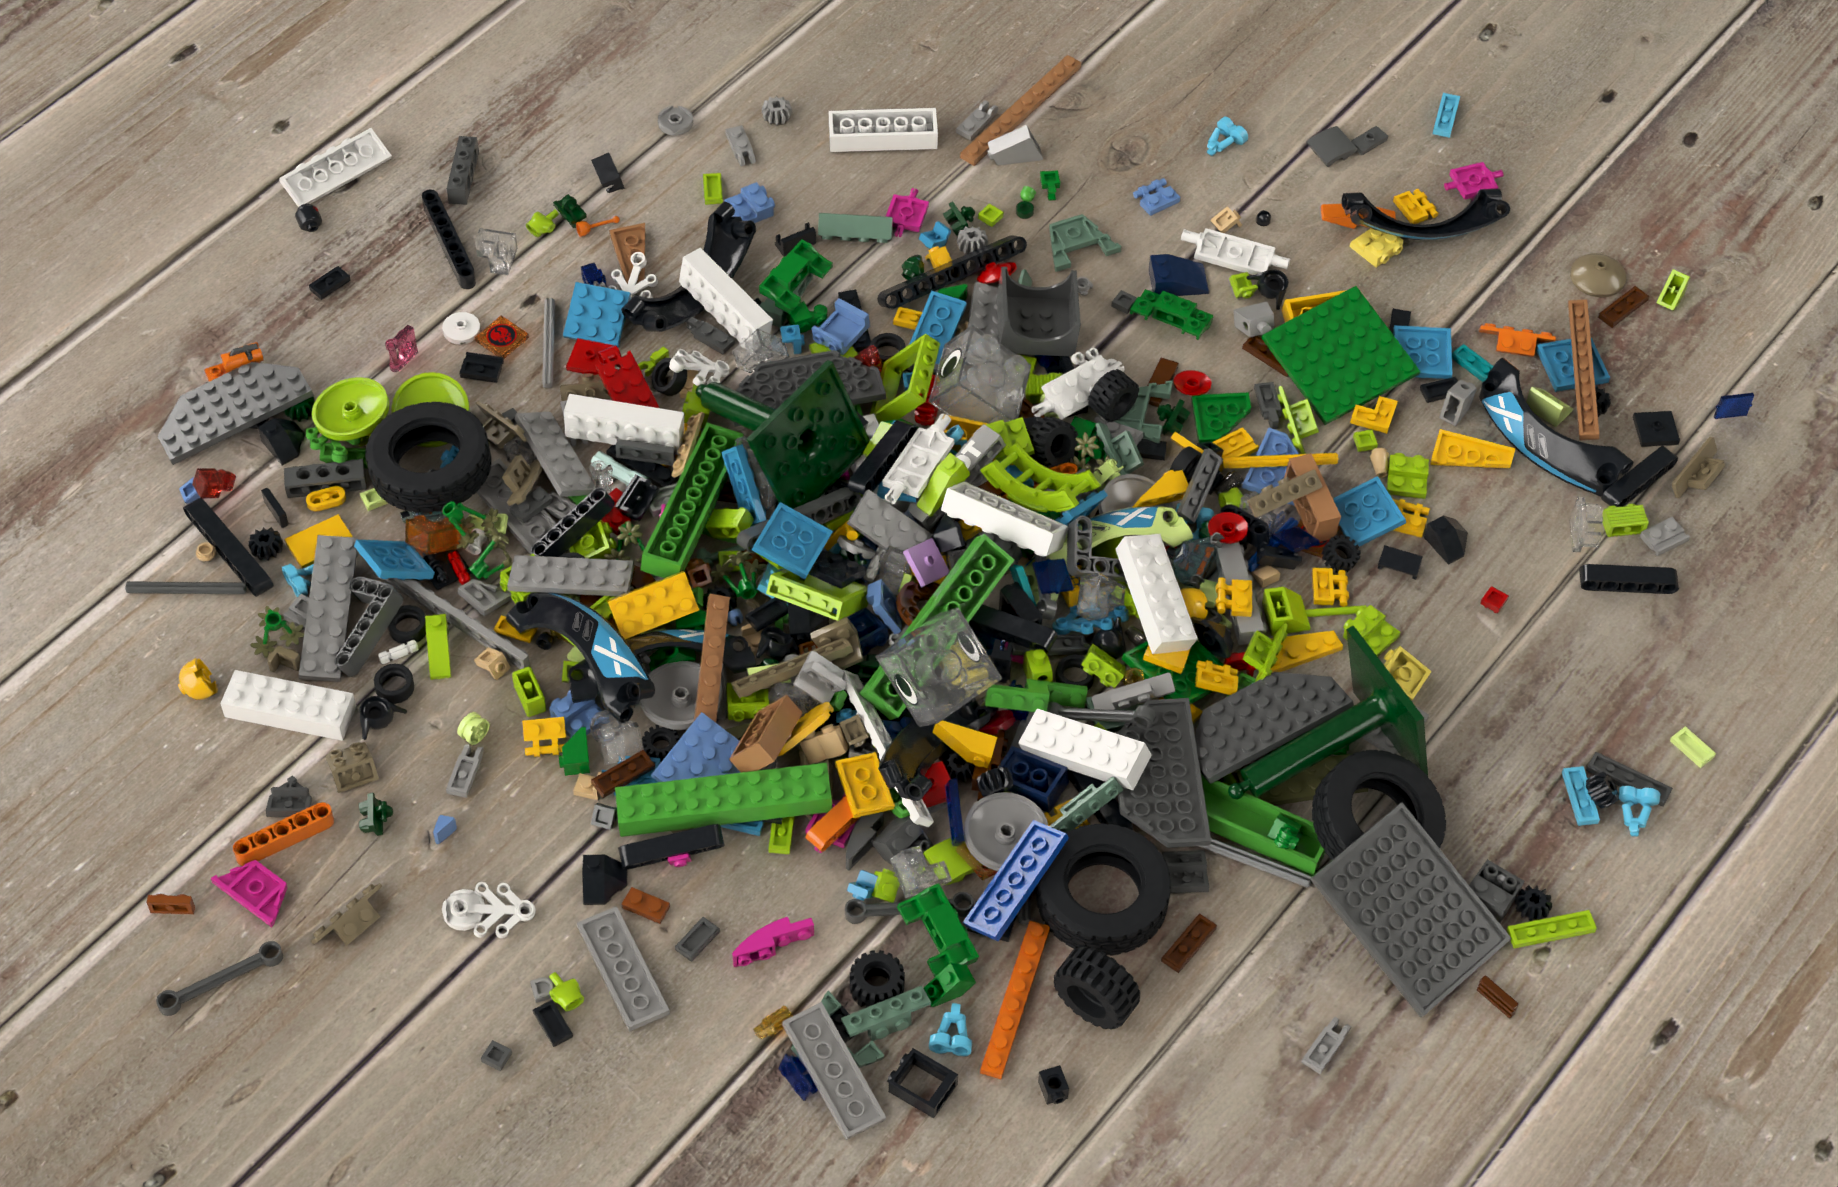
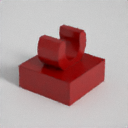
[1480,586,1509,613]

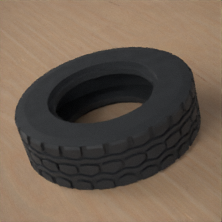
[365,402,492,513]
[1312,750,1446,860]
[1036,824,1171,956]

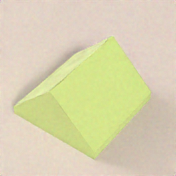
[1526,387,1573,427]

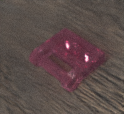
[385,325,418,372]

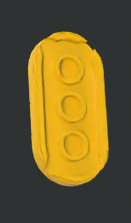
[778,702,834,757]

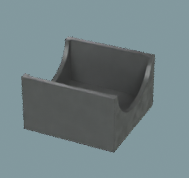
[997,267,1081,356]

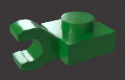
[1040,170,1060,200]

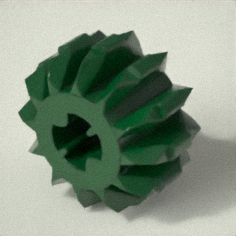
[284,396,315,422]

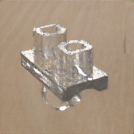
[590,460,613,493]

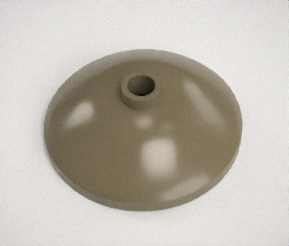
[1570,253,1626,297]

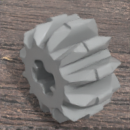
[762,95,792,125]
[957,225,988,255]

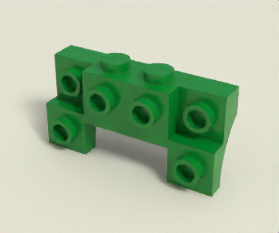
[759,239,833,314]
[1130,289,1213,340]
[897,883,979,977]

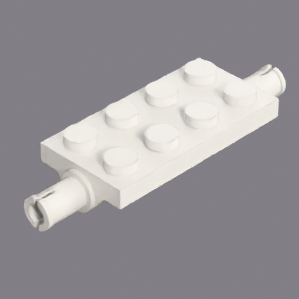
[1181,228,1290,275]
[1032,355,1125,420]
[882,414,954,504]

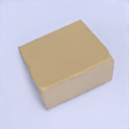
[1252,566,1280,588]

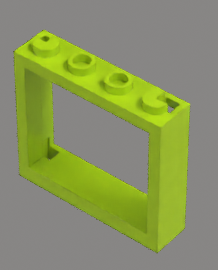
[870,333,940,424]
[766,569,868,621]

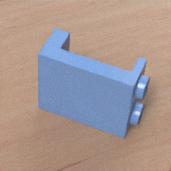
[811,298,870,355]

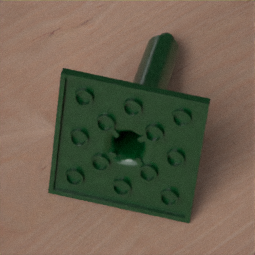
[696,360,870,509]
[1228,625,1428,800]

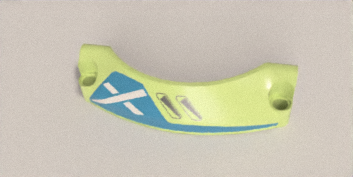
[1023,506,1193,604]

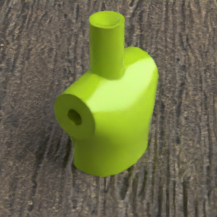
[526,209,559,238]
[1218,487,1255,511]
[549,972,584,1012]

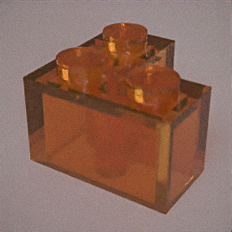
[405,515,462,554]

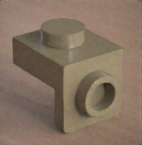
[267,645,301,672]
[839,714,869,748]

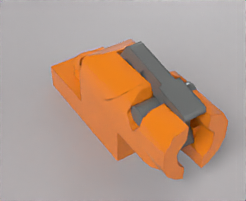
[204,342,264,382]

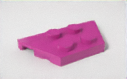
[210,860,288,928]

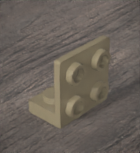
[810,617,863,670]
[325,742,379,793]

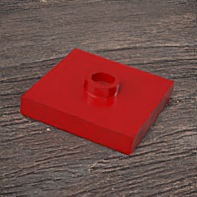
[566,338,614,375]
[922,761,958,808]

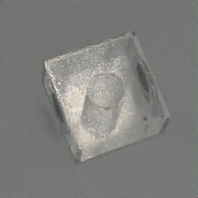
[929,325,1031,424]
[875,607,1002,727]

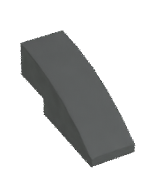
[846,812,884,871]

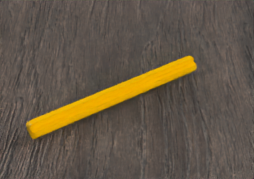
[1223,453,1339,469]

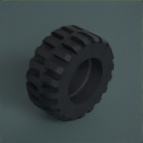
[1054,947,1140,1030]

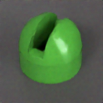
[1020,186,1036,202]

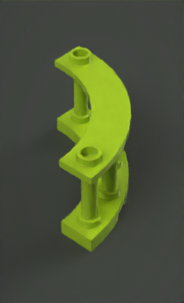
[980,442,1100,513]

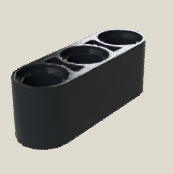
[1220,505,1270,547]

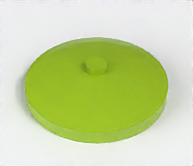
[391,372,470,447]
[312,377,390,441]

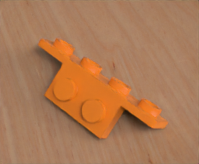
[1479,323,1556,357]

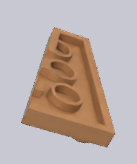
[609,223,645,284]

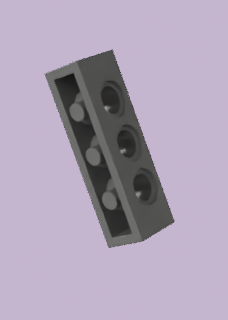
[446,136,479,205]
[284,459,367,498]

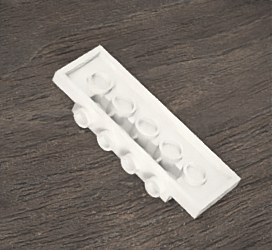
[279,128,392,207]

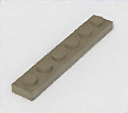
[732,637,853,698]

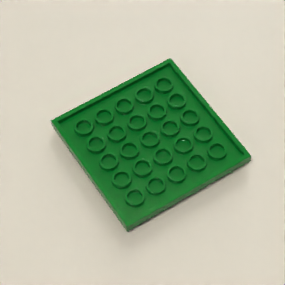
[1262,286,1420,425]

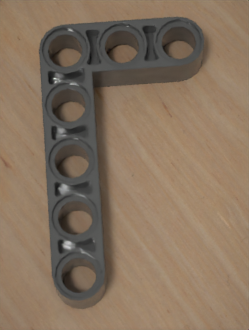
[1067,516,1127,583]
[334,577,403,677]

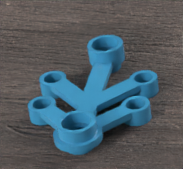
[1052,601,1129,635]

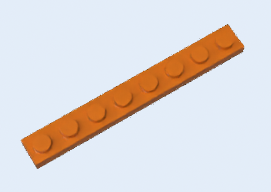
[980,921,1050,1079]

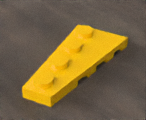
[1430,429,1516,468]
[1270,630,1343,673]

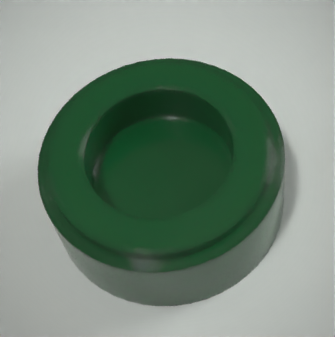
[1016,201,1034,219]

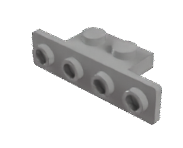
[1092,673,1176,710]

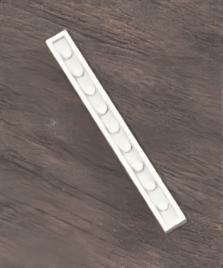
[842,670,934,827]

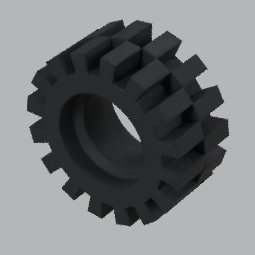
[1321,535,1361,573]
[642,725,680,762]

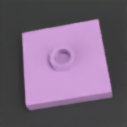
[903,538,950,588]

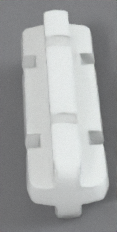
[864,546,887,582]
[378,640,419,664]

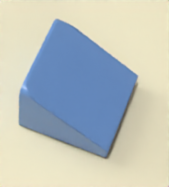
[179,477,208,504]
[433,815,457,844]

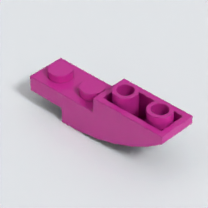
[732,917,814,967]

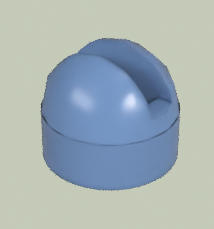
[727,609,743,626]

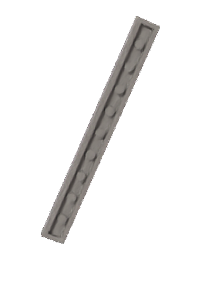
[372,569,530,669]

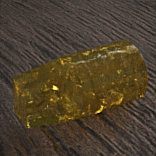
[1121,668,1144,686]
[753,1005,793,1039]

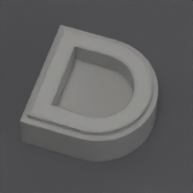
[530,977,554,1003]

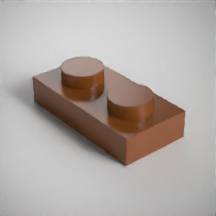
[621,887,670,924]
[146,894,195,914]

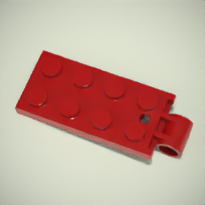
[595,345,659,408]

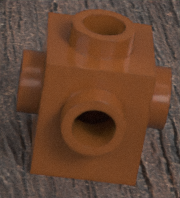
[684,558,712,589]

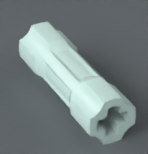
[591,451,648,486]

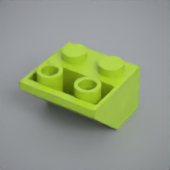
[1262,587,1311,636]

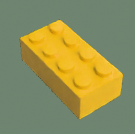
[607,571,699,639]

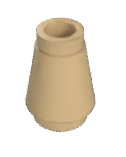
[1370,448,1389,478]

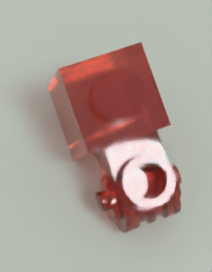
[853,345,882,375]
[192,468,236,498]

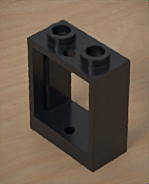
[999,582,1043,625]
[887,1048,958,1118]

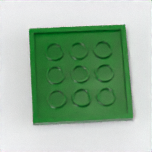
[1122,640,1224,704]

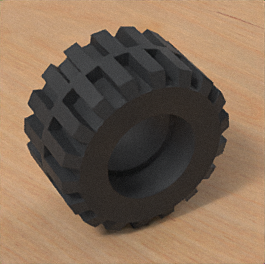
[1088,369,1139,422]
[1028,417,1078,468]
[850,950,905,1008]

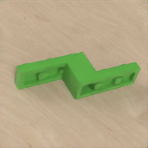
[984,679,1088,712]

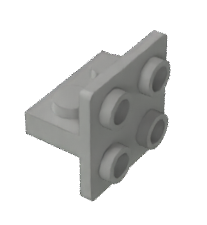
[794,651,847,704]

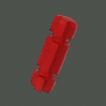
[448,551,471,585]

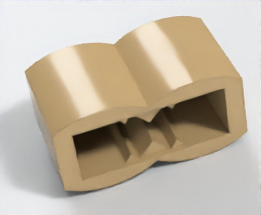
[799,724,850,764]

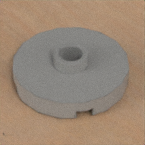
[658,106,693,135]
[837,535,876,559]

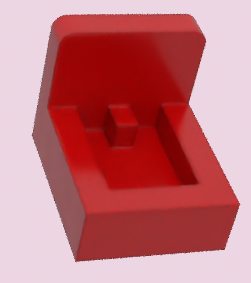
[1224,652,1256,677]

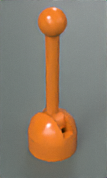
[576,216,620,237]

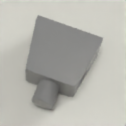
[1234,301,1275,337]
[1439,380,1477,426]

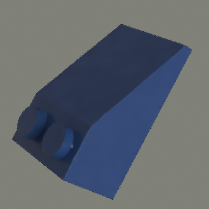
[1148,254,1209,296]
[998,746,1069,813]

